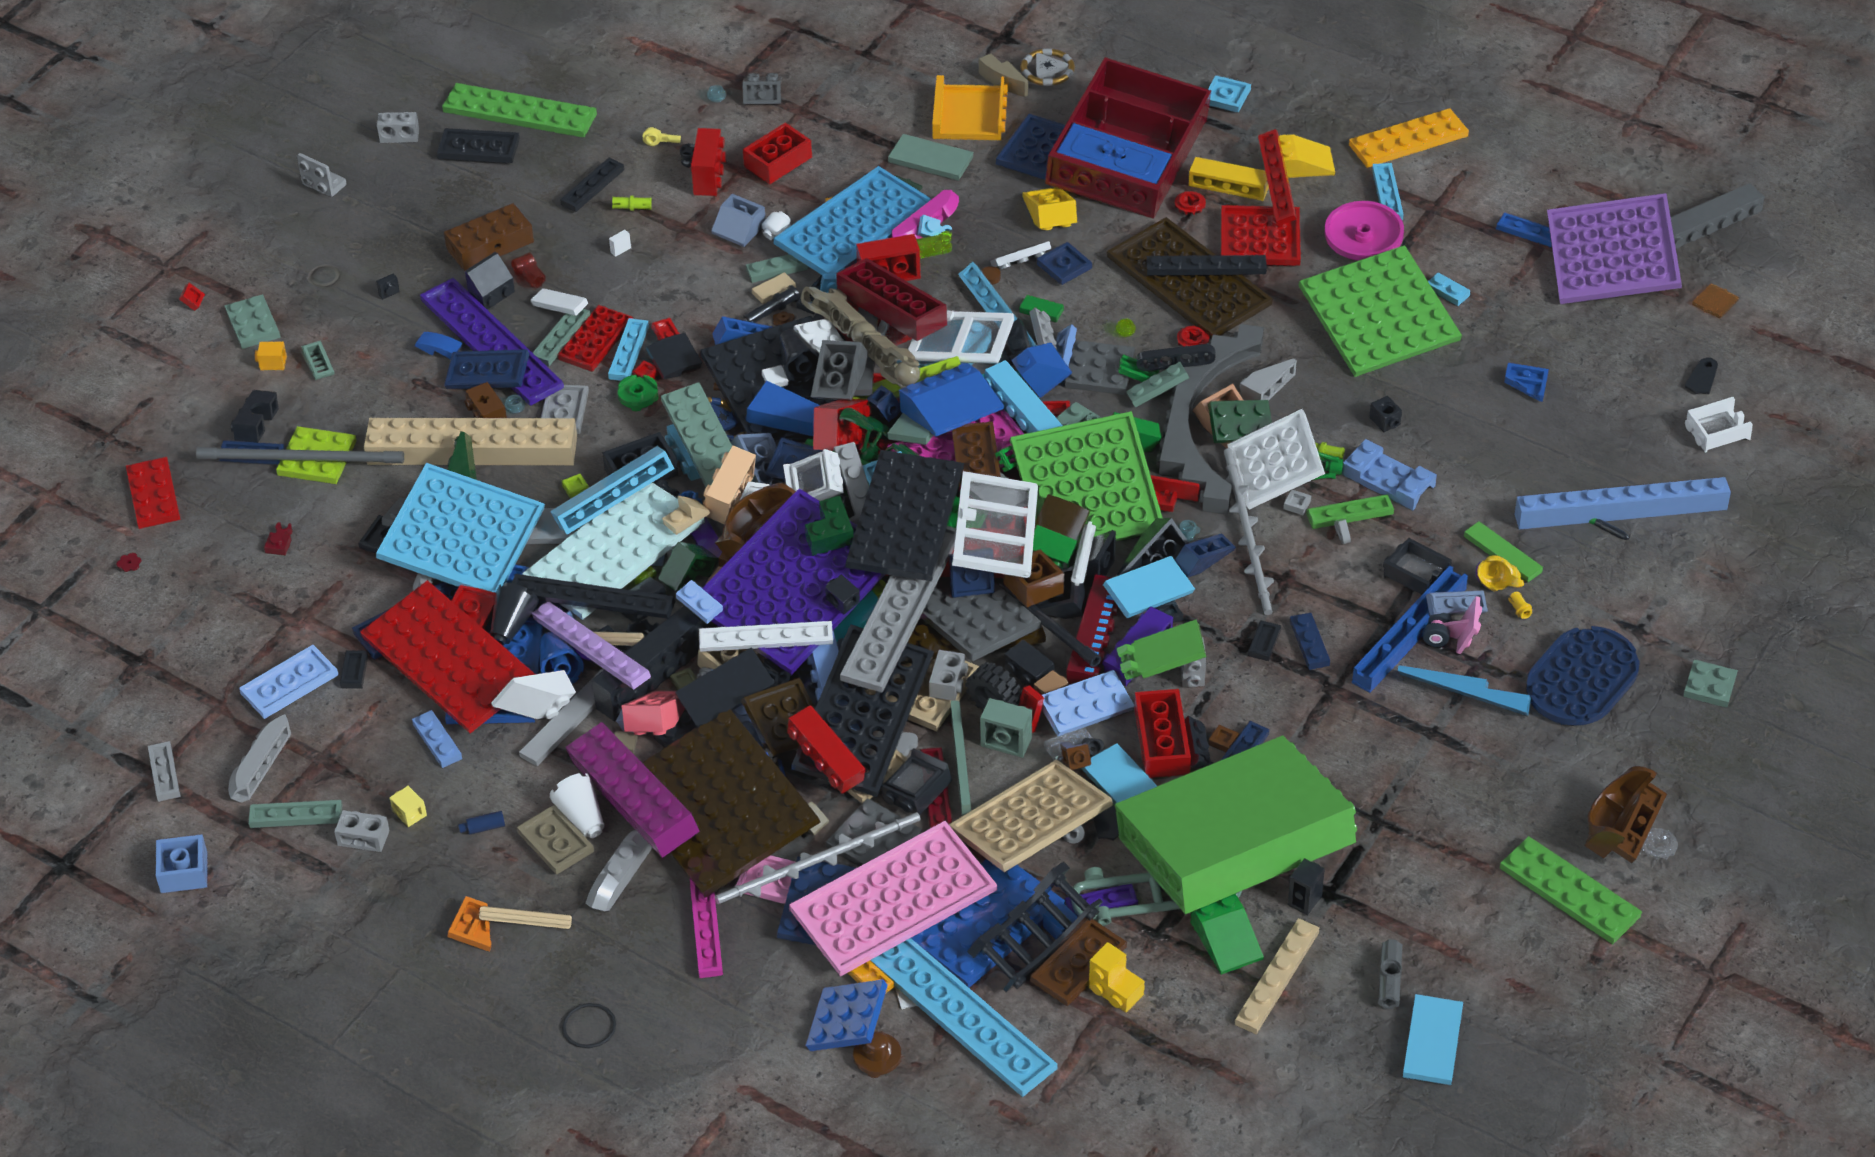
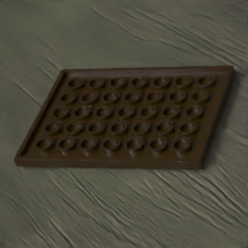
[642,709,821,898]

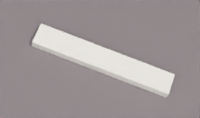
[699,621,833,652]

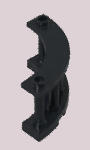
[967,861,1103,992]

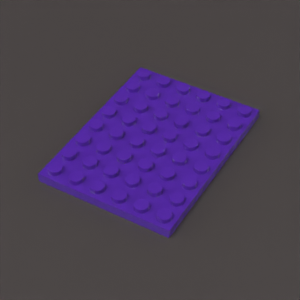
[702,488,886,675]

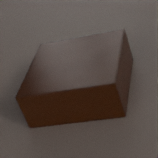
[1208,725,1239,753]

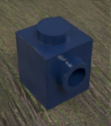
[867,385,901,422]

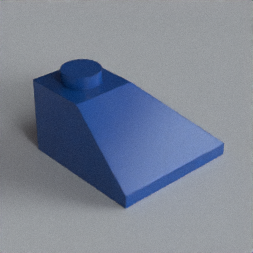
[1011,343,1072,398]

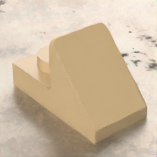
[662,496,710,535]

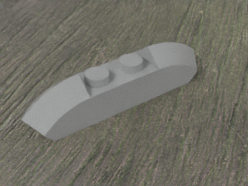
[228,714,291,803]
[586,829,652,911]

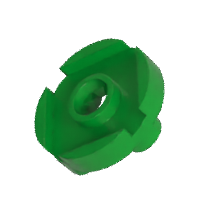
[617,375,658,412]

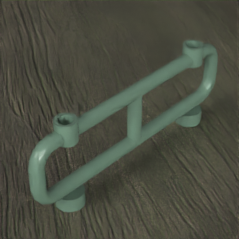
[1071,867,1242,926]

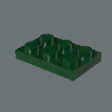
[1208,400,1272,443]

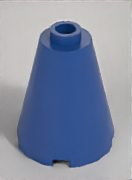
[540,632,584,684]

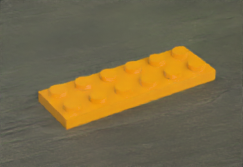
[1349,108,1469,168]

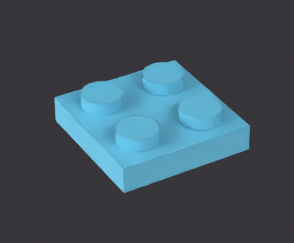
[1208,76,1251,113]

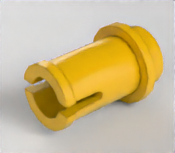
[1508,592,1532,619]

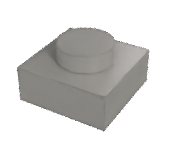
[1284,490,1311,515]

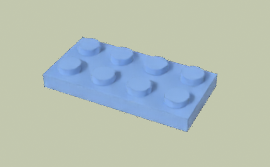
[239,645,338,719]
[1042,670,1134,737]

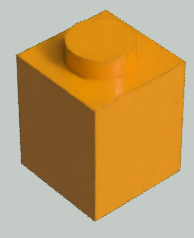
[255,342,287,370]

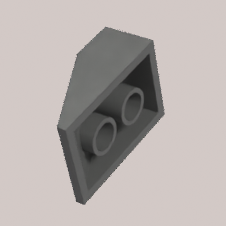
[811,340,868,401]

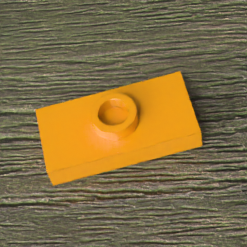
[848,960,894,994]

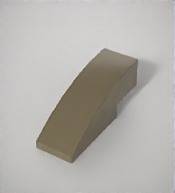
[979,54,1028,97]

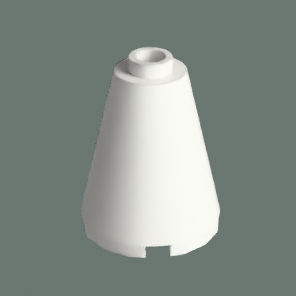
[549,773,604,838]

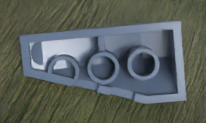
[731,433,782,485]

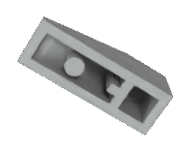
[1240,358,1297,401]

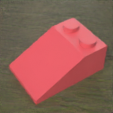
[622,691,685,735]

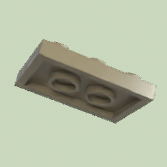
[517,805,594,875]

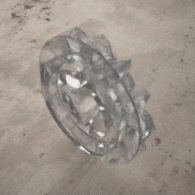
[1641,828,1678,860]

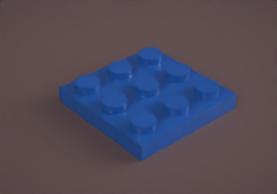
[806,979,888,1051]

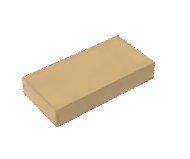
[752,272,796,304]

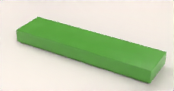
[1306,494,1394,529]
[1464,521,1543,583]

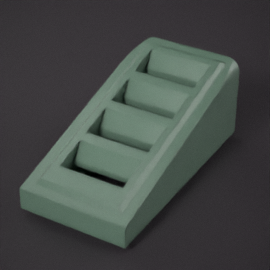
[301,340,335,380]

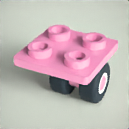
[1423,596,1482,654]

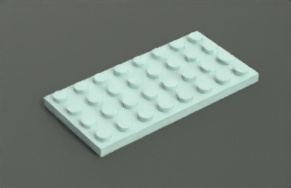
[522,483,705,620]

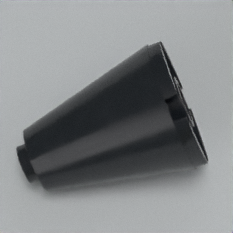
[779,329,820,383]
[490,583,539,645]

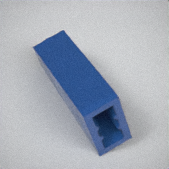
[746,381,820,436]

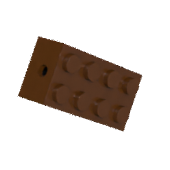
[444,203,534,271]

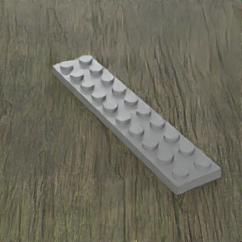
[840,526,956,692]

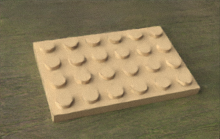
[949,759,1113,872]

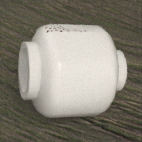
[762,211,791,240]

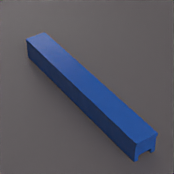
[1352,566,1468,693]

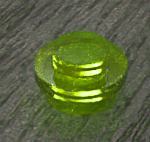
[1116,319,1136,337]

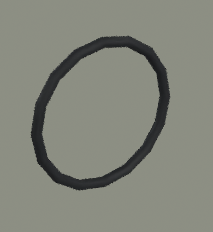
[562,1003,617,1048]

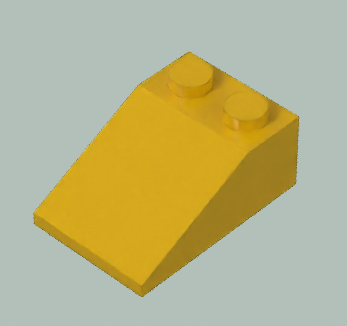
[1279,135,1335,178]
[1022,187,1077,230]

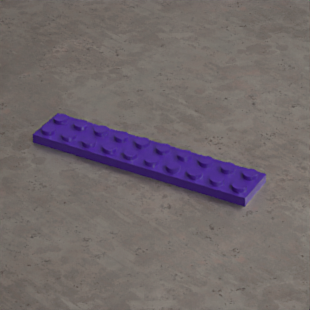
[420,278,564,406]

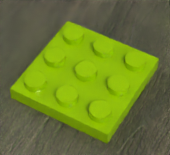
[276,426,357,484]

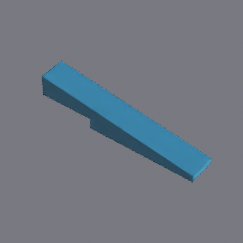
[1398,665,1531,716]

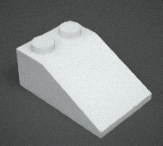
[491,670,576,719]

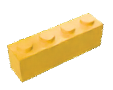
[1189,157,1269,201]

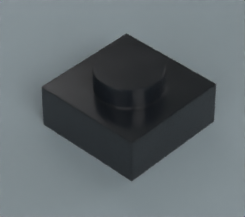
[376,273,400,300]

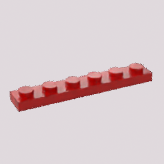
[1258,129,1297,226]

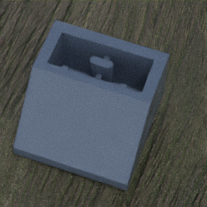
[712,194,766,247]

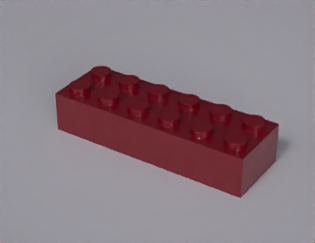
[836,258,947,341]

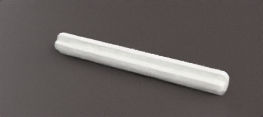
[1071,521,1096,586]

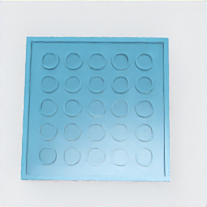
[376,463,545,593]

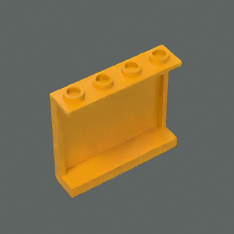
[932,75,1008,140]

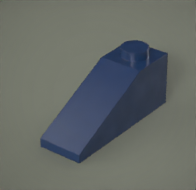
[1175,533,1236,578]

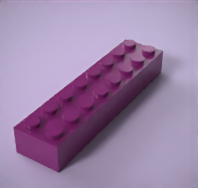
[565,722,700,858]

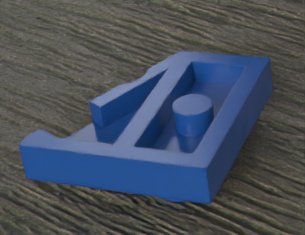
[1504,363,1549,402]

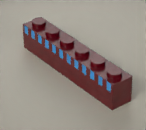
[1067,574,1119,685]

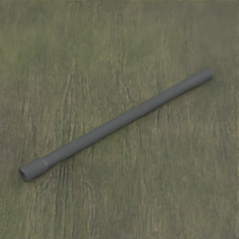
[196,447,404,464]

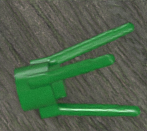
[1313,452,1343,480]

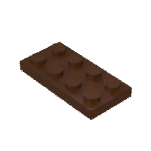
[952,422,1001,486]
[1031,919,1127,1007]

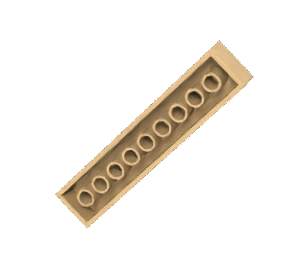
[364,418,577,465]

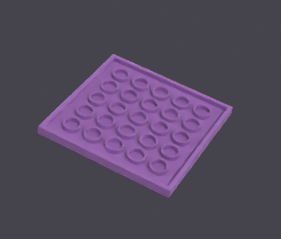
[1547,193,1682,304]

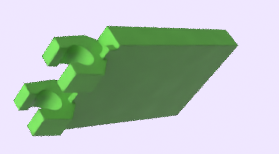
[1117,620,1206,680]

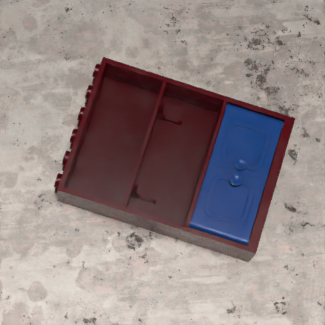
[1045,57,1212,219]

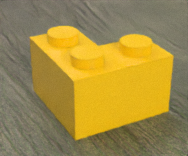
[1089,942,1145,1013]

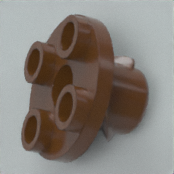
[853,1031,901,1078]

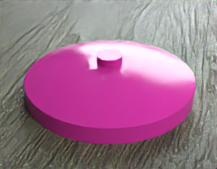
[1325,201,1404,261]

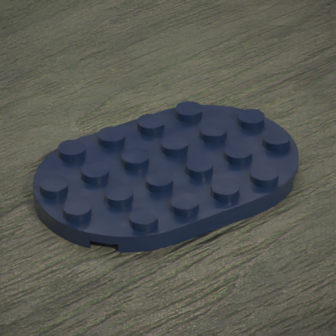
[1526,626,1640,726]

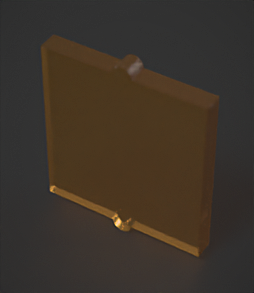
[1692,283,1740,319]

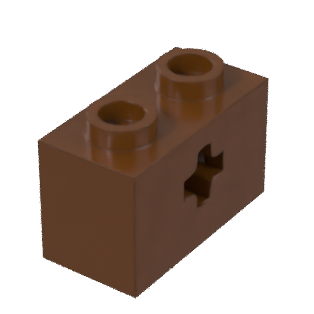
[464,382,507,418]

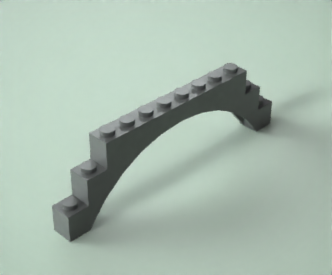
[1156,324,1264,515]

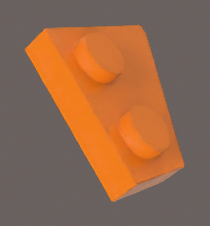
[448,896,491,952]

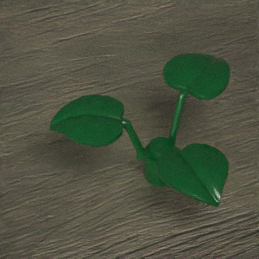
[839,408,920,463]

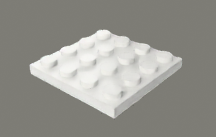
[1227,409,1325,509]

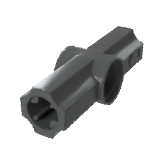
[1378,939,1402,1009]

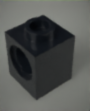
[1369,395,1402,432]
[825,574,860,614]

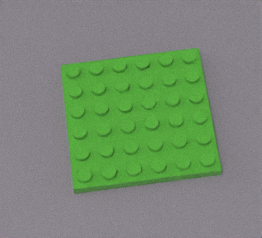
[1298,245,1462,377]
[1010,411,1162,550]

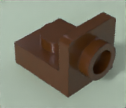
[1060,741,1091,770]

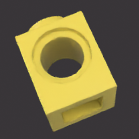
[390,786,427,827]

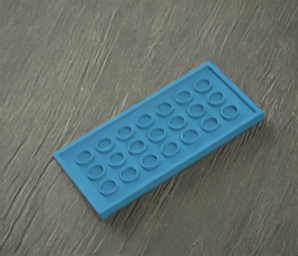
[773,166,931,275]

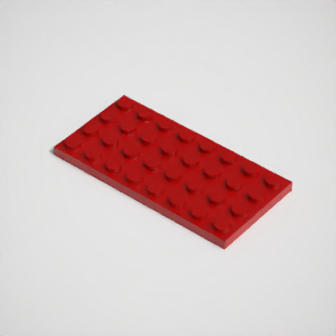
[360,580,536,733]

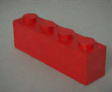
[787,705,865,794]

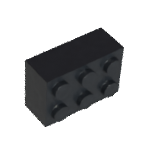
[602,432,678,484]

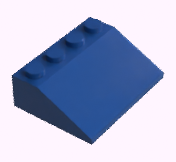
[899,363,1004,436]

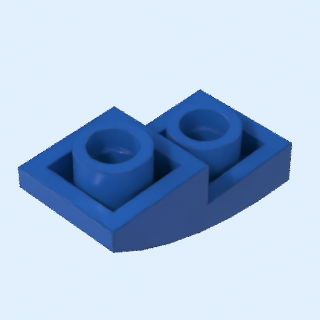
[415,332,462,359]

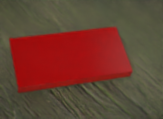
[557,305,633,372]

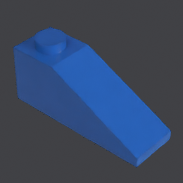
[712,316,772,345]

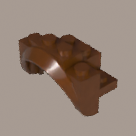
[715,483,796,559]
[1584,766,1667,863]

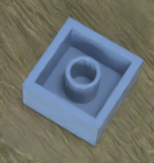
[156,835,207,893]

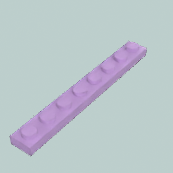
[532,602,651,689]

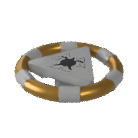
[1020,48,1075,86]

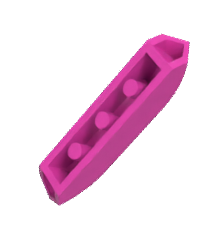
[892,190,959,241]

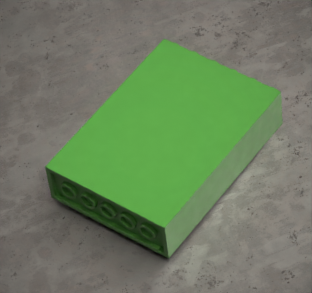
[1115,735,1357,914]

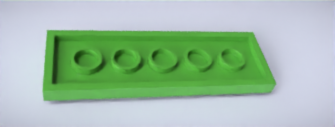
[1500,836,1642,944]

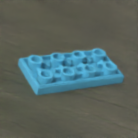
[1103,556,1195,618]
[1081,744,1157,805]
[1403,994,1463,1085]

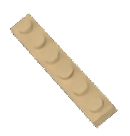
[1235,918,1320,1034]

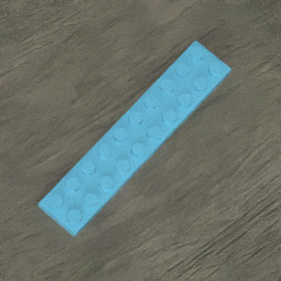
[870,938,1057,1097]

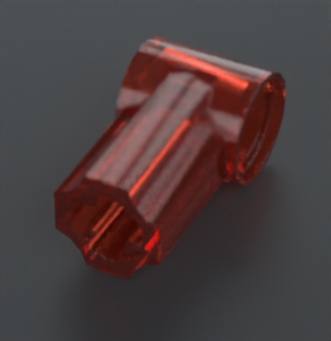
[511,253,546,289]

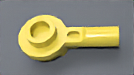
[642,127,681,146]

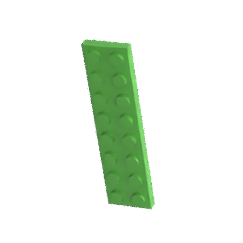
[442,83,597,138]

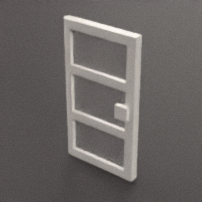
[877,310,1014,364]
[952,471,1038,578]

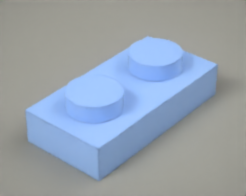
[676,580,723,624]

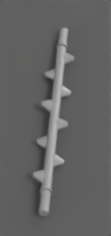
[1224,448,1274,615]
[715,812,921,904]

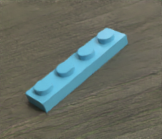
[1372,163,1404,220]
[608,318,649,381]

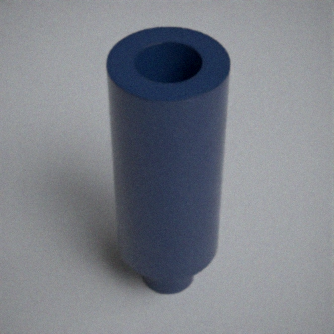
[458,811,505,835]

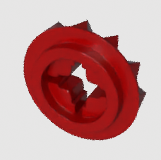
[1175,191,1206,215]
[1177,326,1209,347]

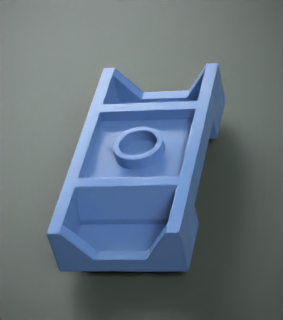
[1342,439,1437,511]

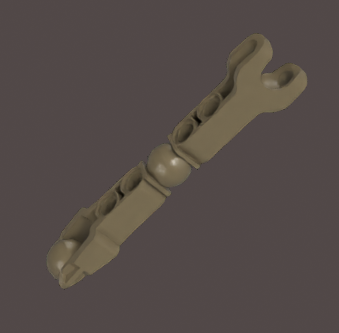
[801,287,920,389]

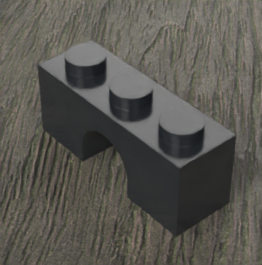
[231,390,279,443]

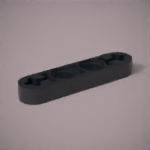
[1136,344,1216,371]

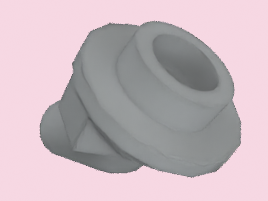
[1062,825,1084,844]

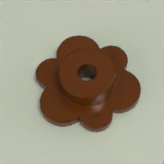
[773,311,795,326]

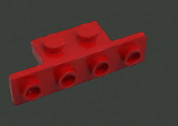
[1150,475,1200,512]

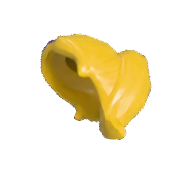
[1475,555,1524,592]

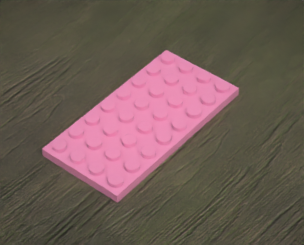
[789,821,997,976]

